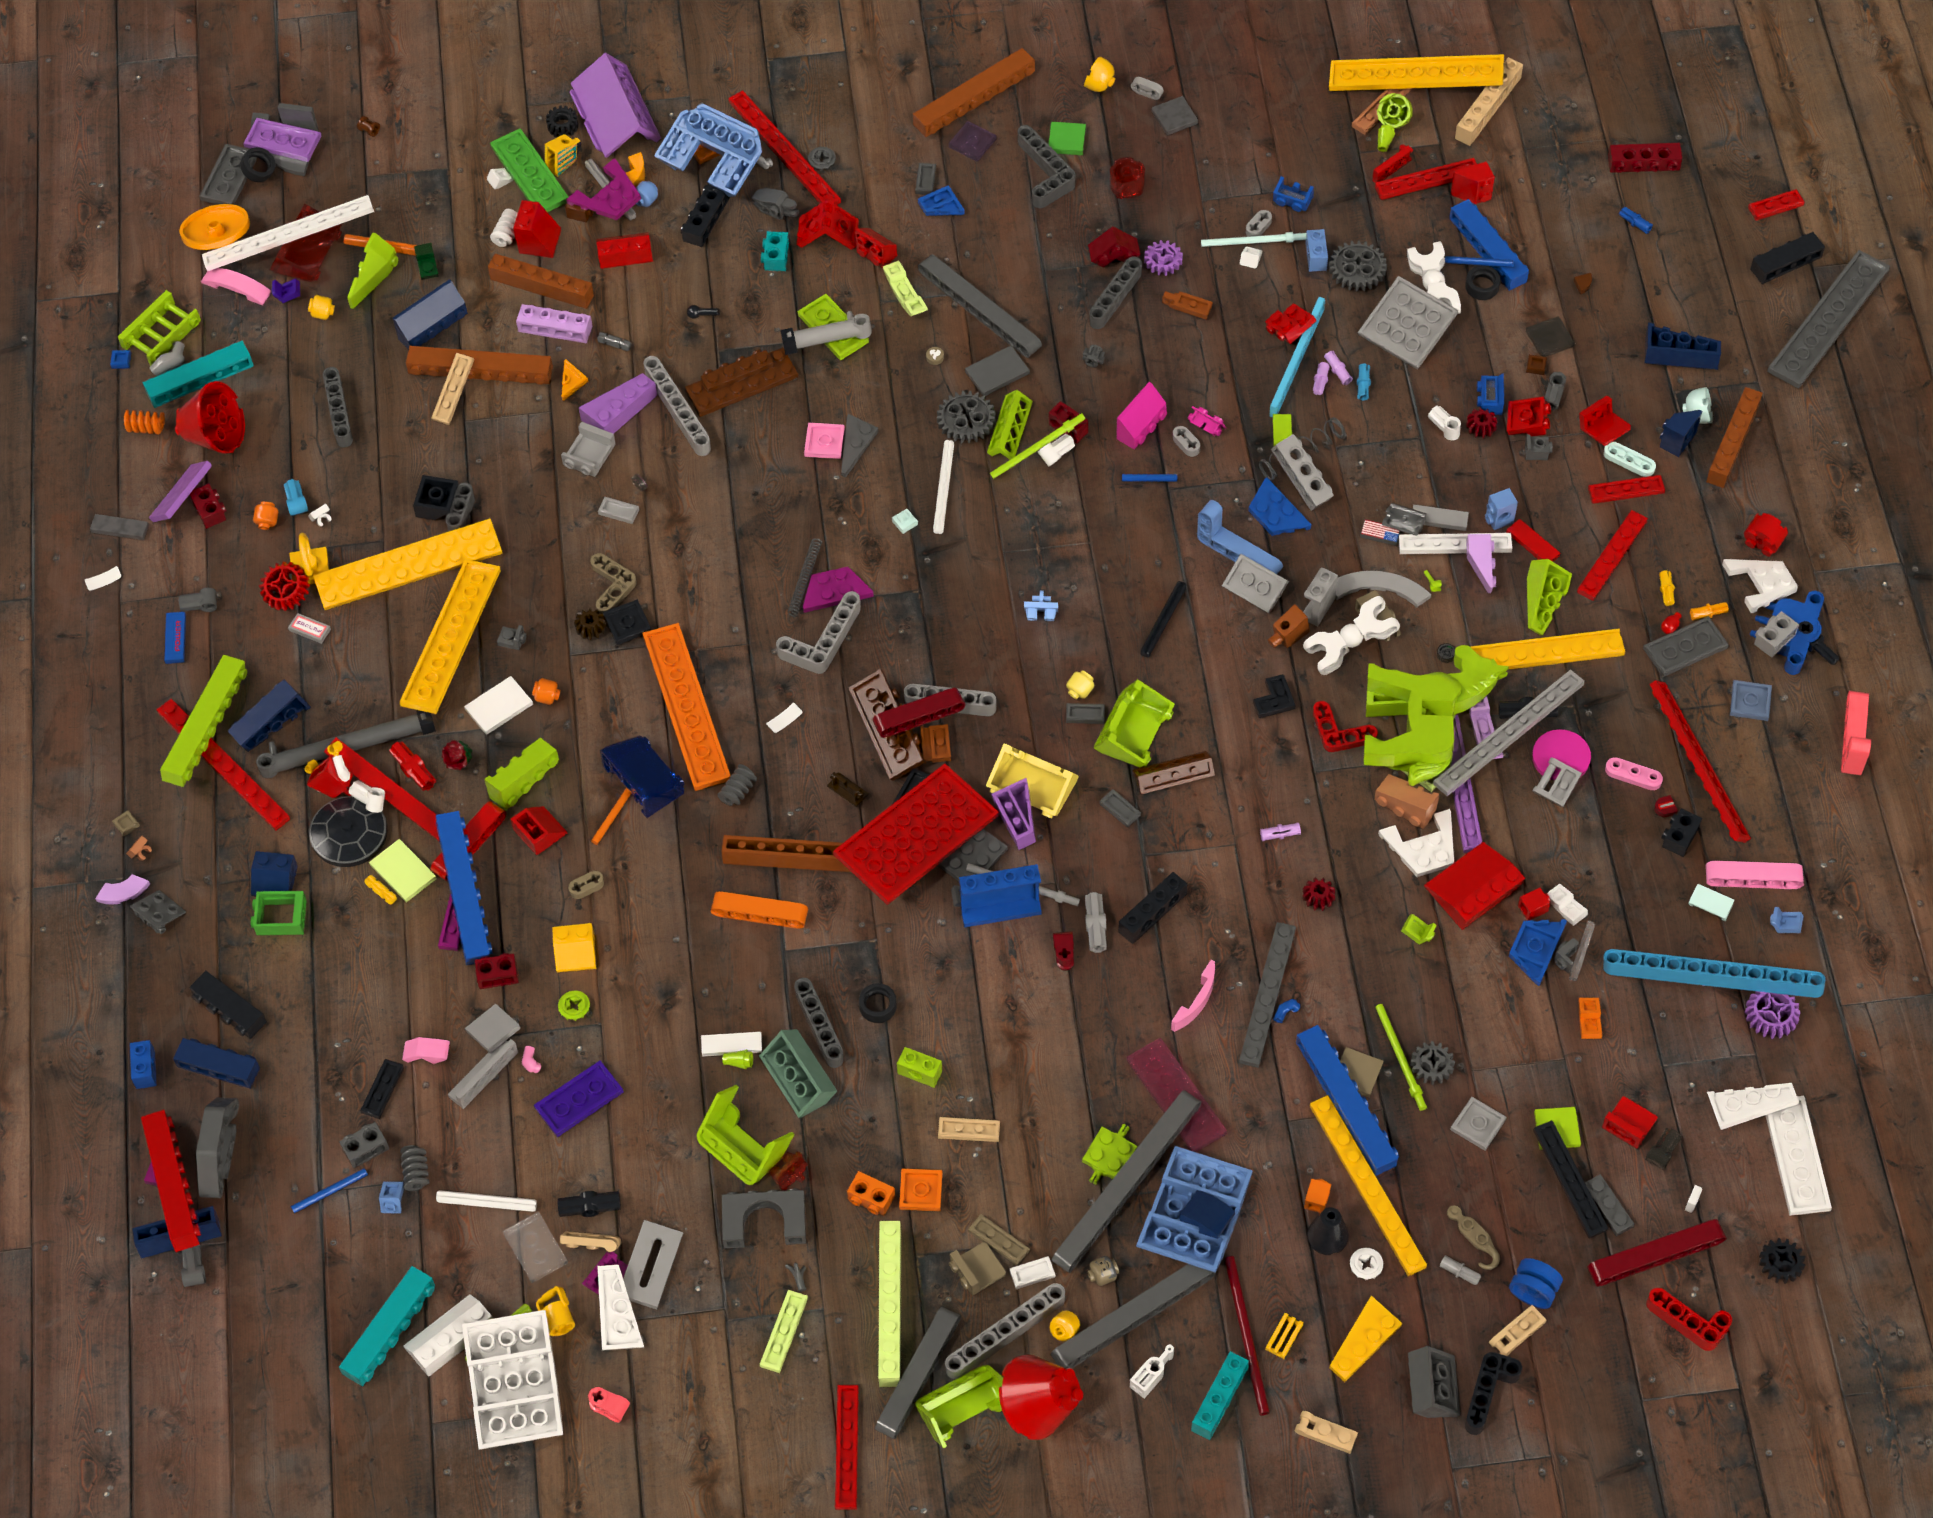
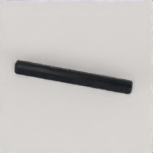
[1140,581,1187,658]

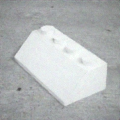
[403,1294,493,1377]

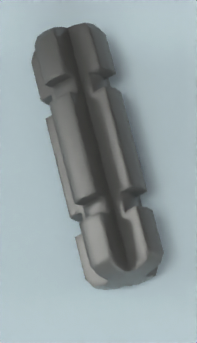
[597,332,632,351]

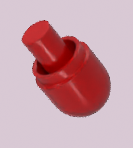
[1661,612,1682,634]

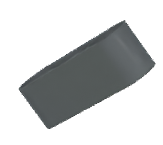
[446,483,475,531]

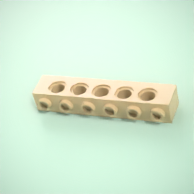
[1455,57,1523,146]

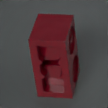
[1049,401,1088,444]
[189,483,227,529]
[475,953,519,989]

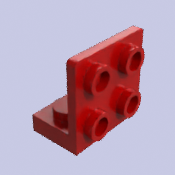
[1602,1096,1658,1149]

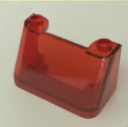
[269,204,342,283]

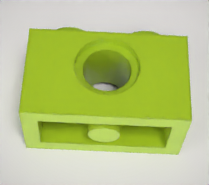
[897,1047,942,1088]

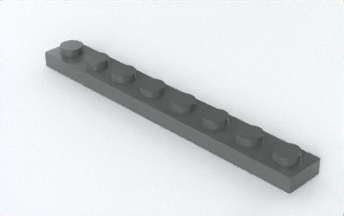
[1239,922,1296,1068]

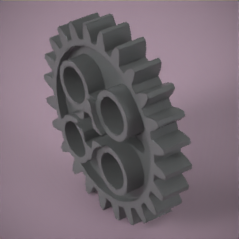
[1329,240,1387,291]
[937,391,996,443]

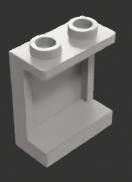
[561,422,615,477]
[1303,568,1338,627]

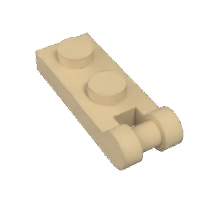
[560,1231,621,1252]
[1489,1305,1547,1356]
[1294,1411,1358,1454]

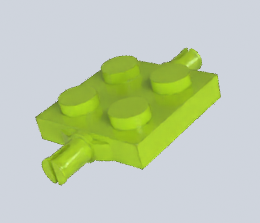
[1082,1124,1137,1185]

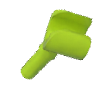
[1424,570,1442,592]

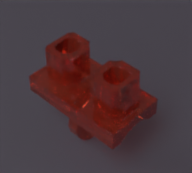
[770,1151,808,1191]

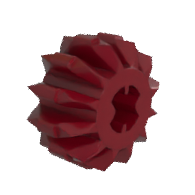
[1466,407,1498,439]
[1302,877,1335,911]

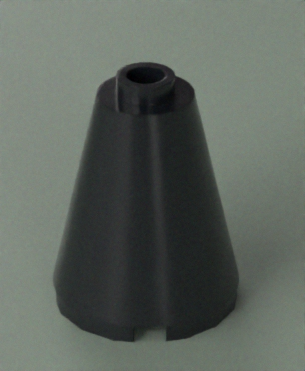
[1307,1207,1349,1255]

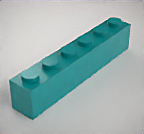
[142,340,254,408]
[339,1266,435,1387]

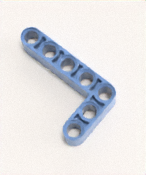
[1197,500,1283,574]

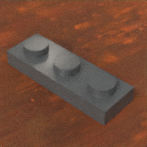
[1585,1174,1635,1237]

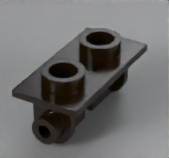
[827,772,869,807]

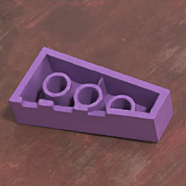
[579,373,657,434]

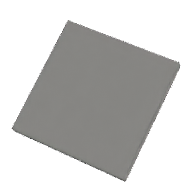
[1358,276,1458,370]

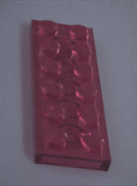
[1127,1038,1227,1152]

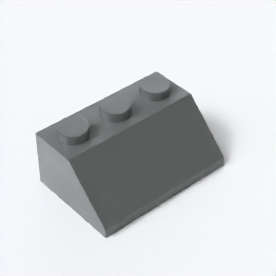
[1408,1346,1460,1418]

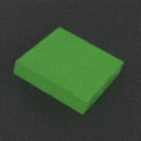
[1049,122,1086,155]

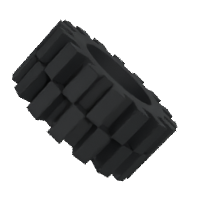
[546,105,578,138]

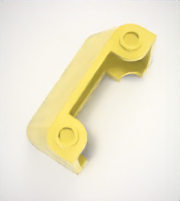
[986,744,1079,819]

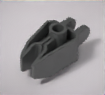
[752,188,799,220]

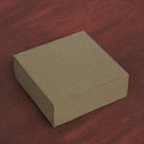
[112,810,140,837]

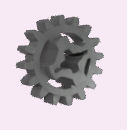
[1410,1041,1455,1085]

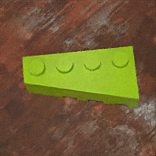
[484,738,559,811]

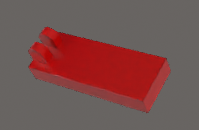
[1372,144,1413,182]

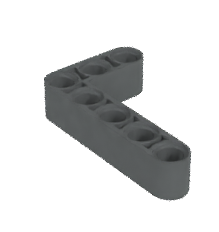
[1017,125,1075,208]

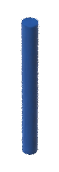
[1445,256,1514,267]
[291,1168,368,1213]

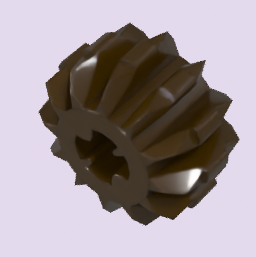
[574,608,606,641]

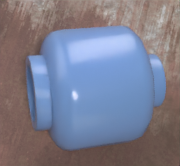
[636,181,658,207]

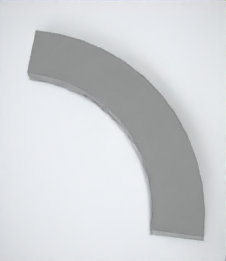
[1335,571,1431,608]

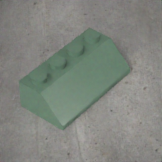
[759,1029,837,1118]

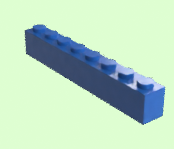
[436,811,493,965]
[1296,1025,1399,1176]

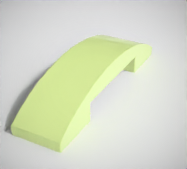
[883,261,928,316]

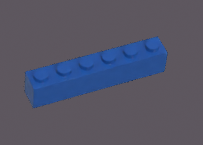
[1449,199,1529,291]

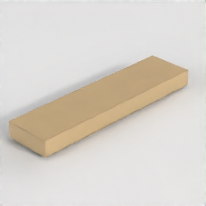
[432,353,474,425]

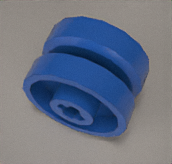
[1509,1258,1563,1309]

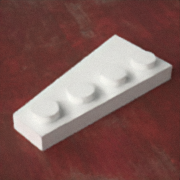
[1707,1083,1799,1130]

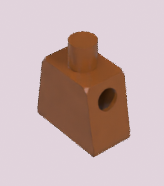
[1268,604,1310,648]

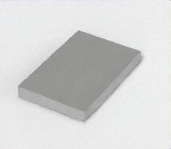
[1222,554,1289,614]

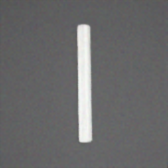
[436,1190,537,1212]

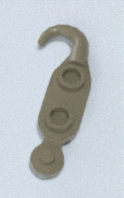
[1447,1205,1500,1270]

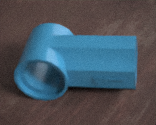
[284,479,308,516]

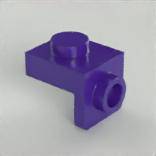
[271,278,300,303]

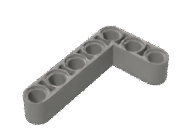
[776,591,861,674]

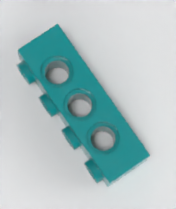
[1191,1351,1249,1440]

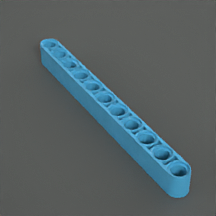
[1603,949,1826,998]

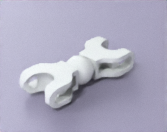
[1407,241,1461,314]
[1303,596,1400,675]

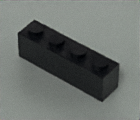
[1750,232,1825,284]
[189,970,267,1039]

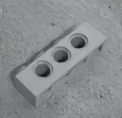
[1271,434,1334,511]

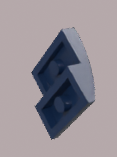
[1180,1190,1235,1239]

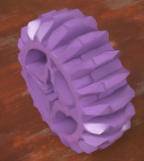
[1745,991,1801,1039]

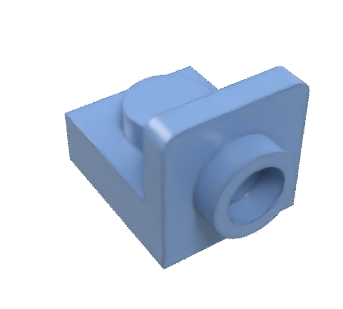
[379,1182,404,1213]

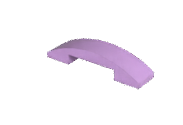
[1469,696,1503,759]

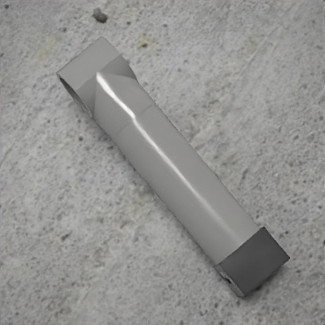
[780,311,872,355]

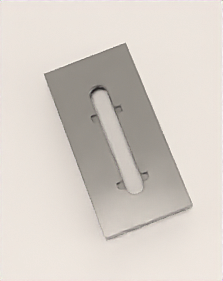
[623,1220,683,1310]

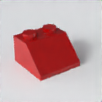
[1451,161,1495,204]

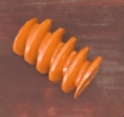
[124,409,165,435]

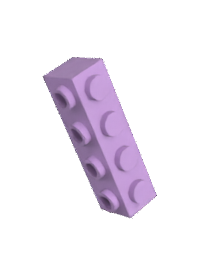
[516,304,592,343]

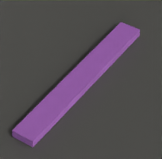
[1452,715,1482,853]

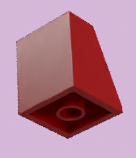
[513,200,561,258]

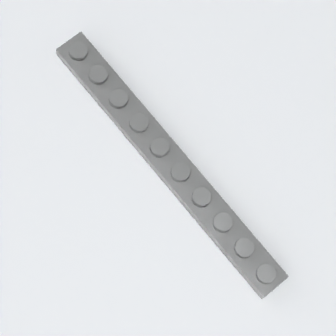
[1433,669,1584,796]

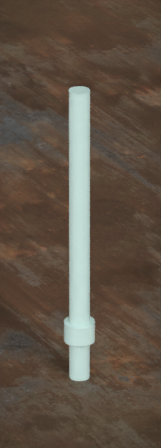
[1201,232,1306,247]

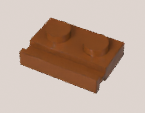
[920,724,951,763]

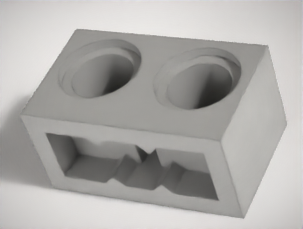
[1754,611,1799,658]

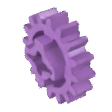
[1144,240,1183,276]

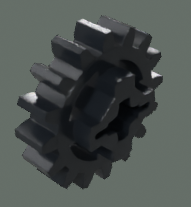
[1759,1238,1805,1284]

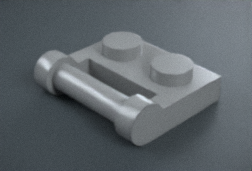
[1532,757,1582,807]

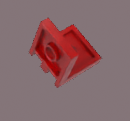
[796,199,859,250]

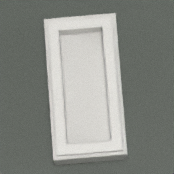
[1010,1256,1055,1289]

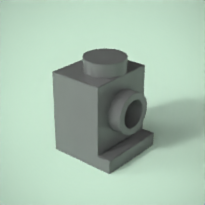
[1525,434,1553,460]

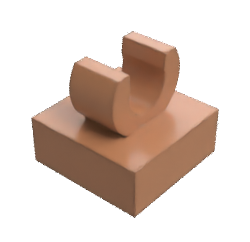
[126,836,152,861]

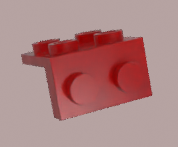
[1579,395,1631,446]

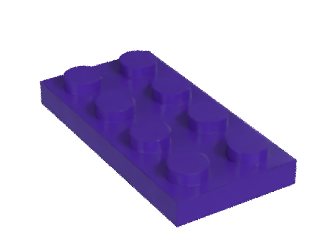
[534,1061,624,1137]

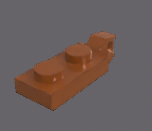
[1162,291,1213,320]

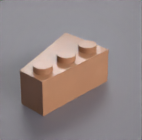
[1374,774,1439,829]

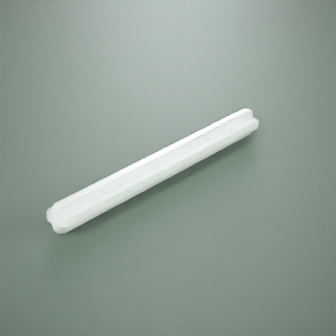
[933,440,954,534]

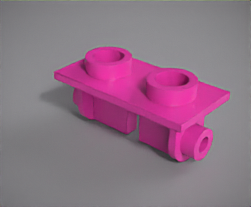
[1188,406,1226,436]

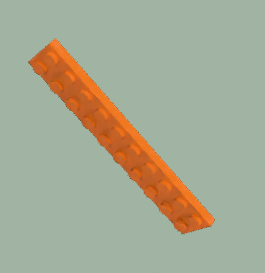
[643,623,731,791]

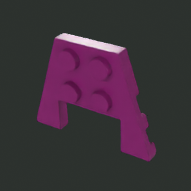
[567,158,641,220]

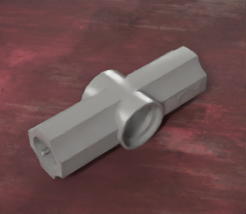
[1085,892,1107,953]

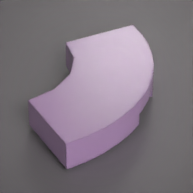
[95,874,150,904]

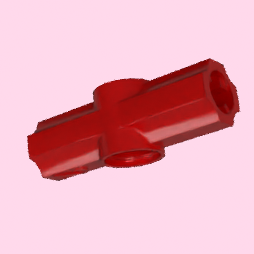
[389,741,436,791]

